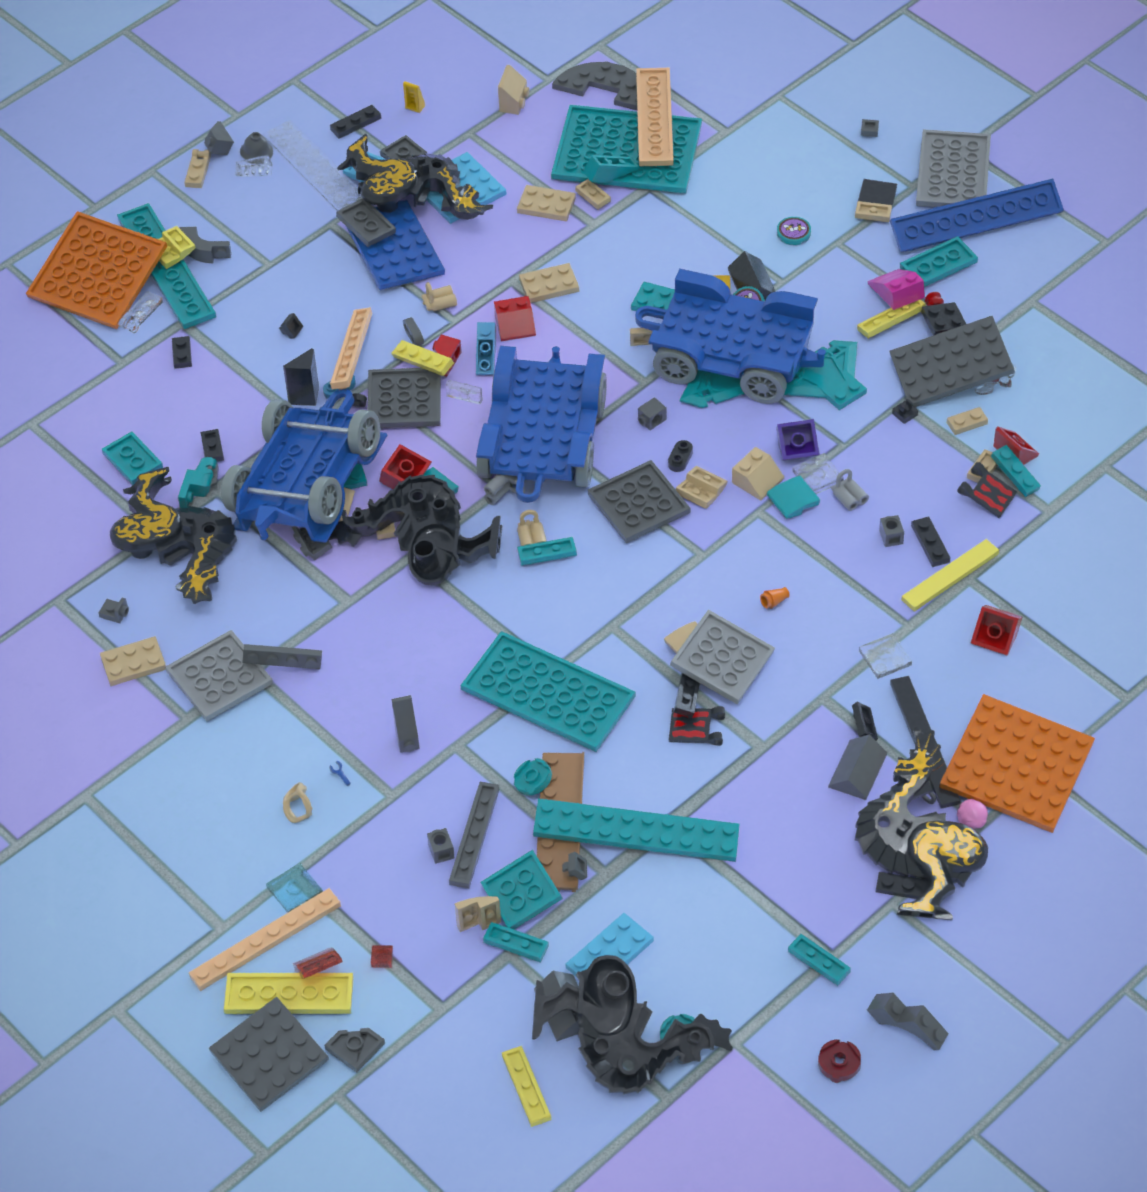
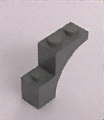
[867,992,949,1050]

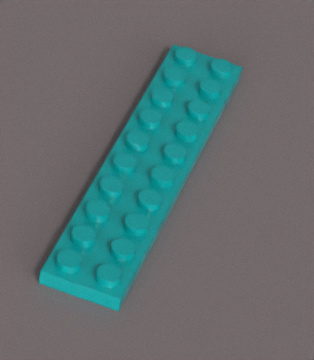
[117,203,216,329]
[533,798,740,862]

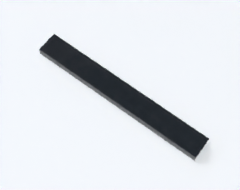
[890,676,961,809]

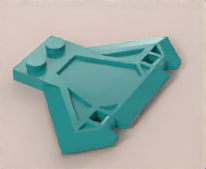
[784,340,867,410]
[680,370,745,408]

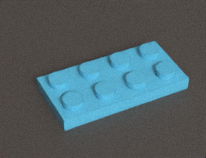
[565,913,654,977]

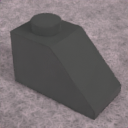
[204,121,234,155]

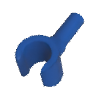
[329,761,351,786]

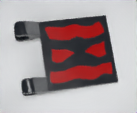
[957,462,1017,518]
[669,706,725,746]

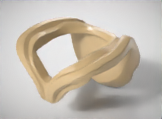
[283,782,313,823]

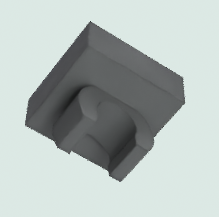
[562,852,587,880]

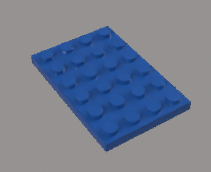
[345,200,445,290]

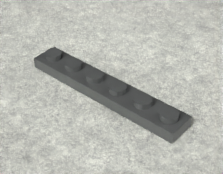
[449,781,500,888]

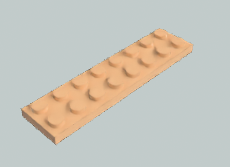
[636,67,673,166]

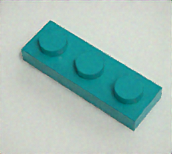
[990,445,1041,497]
[517,537,577,566]
[483,922,549,963]
[788,934,851,986]

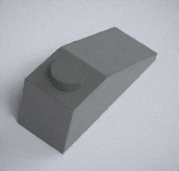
[391,695,420,753]

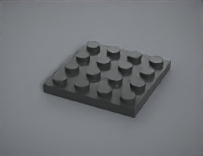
[367,368,441,428]
[588,460,691,543]
[209,997,329,1112]

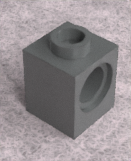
[638,397,667,430]
[879,515,904,547]
[427,828,455,864]

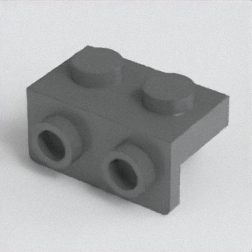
[292,526,332,561]

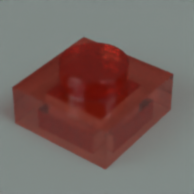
[371,945,393,968]

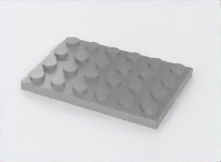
[916,129,991,207]

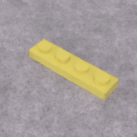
[857,300,926,338]
[391,340,454,376]

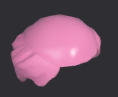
[957,799,988,829]

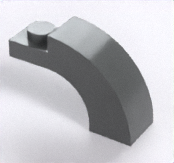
[179,227,232,263]

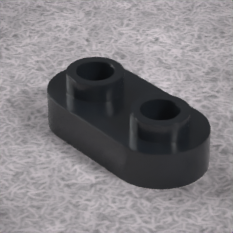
[668,440,693,472]

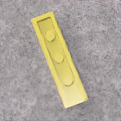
[502,1046,552,1127]

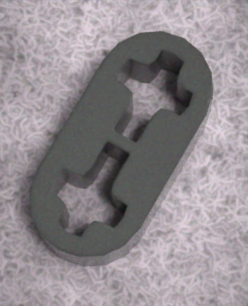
[403,317,424,346]

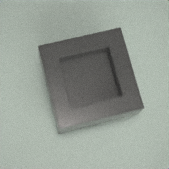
[861,119,879,137]

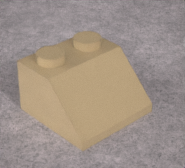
[498,65,529,115]
[732,447,784,501]

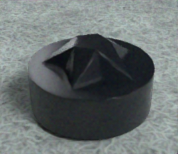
[352,393,367,408]

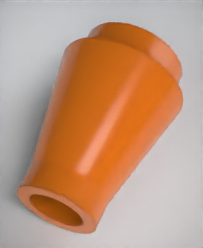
[760,587,790,609]

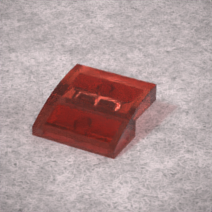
[292,947,343,979]

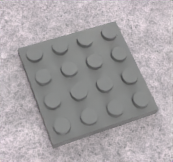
[670,609,775,704]
[165,630,273,722]

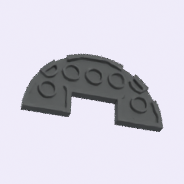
[552,61,638,111]

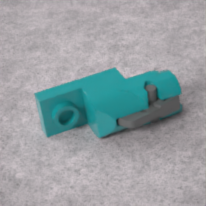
[178,457,219,508]

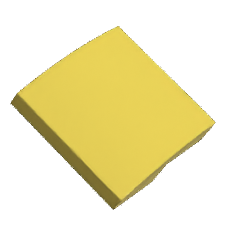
[158,226,195,269]

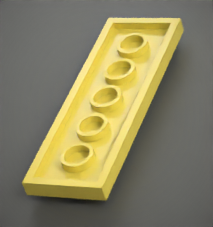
[224,973,354,1014]

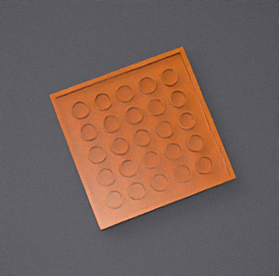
[26,211,167,329]
[939,694,1095,833]

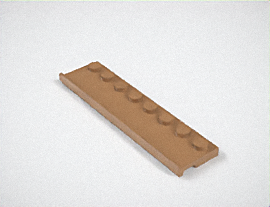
[537,752,585,892]

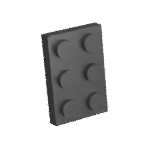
[336,199,396,247]

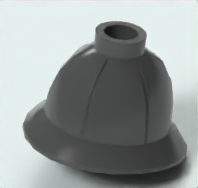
[240,132,273,163]

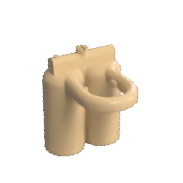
[421,282,457,311]
[517,510,547,546]

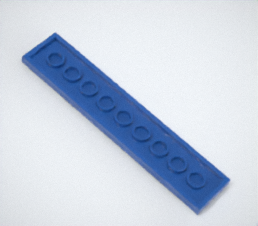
[890,178,1064,253]

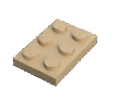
[517,185,576,221]
[519,263,580,303]
[100,636,166,686]

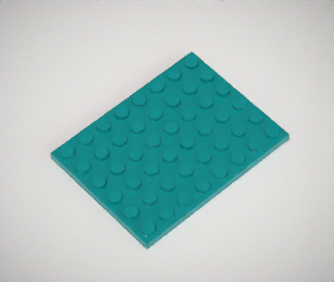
[551,105,702,194]

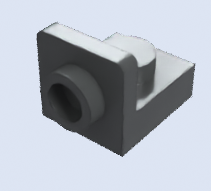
[98,597,129,623]

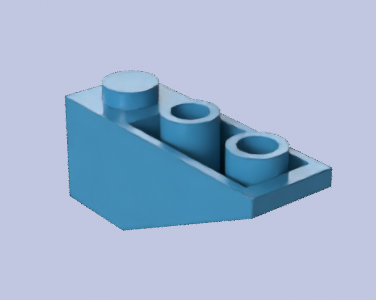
[476,322,496,375]

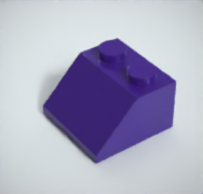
[776,419,820,461]

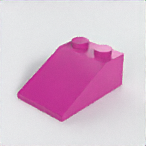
[868,269,925,310]

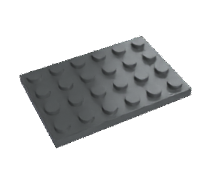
[889,315,1015,407]

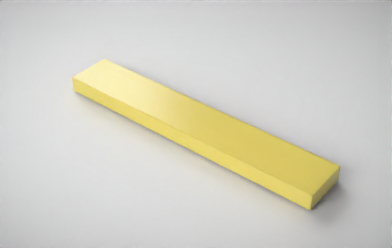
[901,539,999,612]

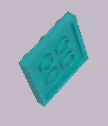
[480,849,563,929]

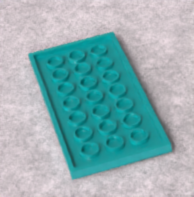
[460,631,636,752]

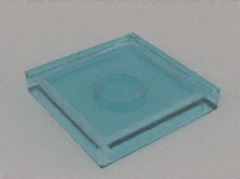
[266,863,323,913]

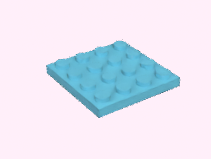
[427,152,507,224]

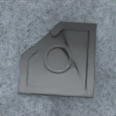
[324,1028,385,1073]

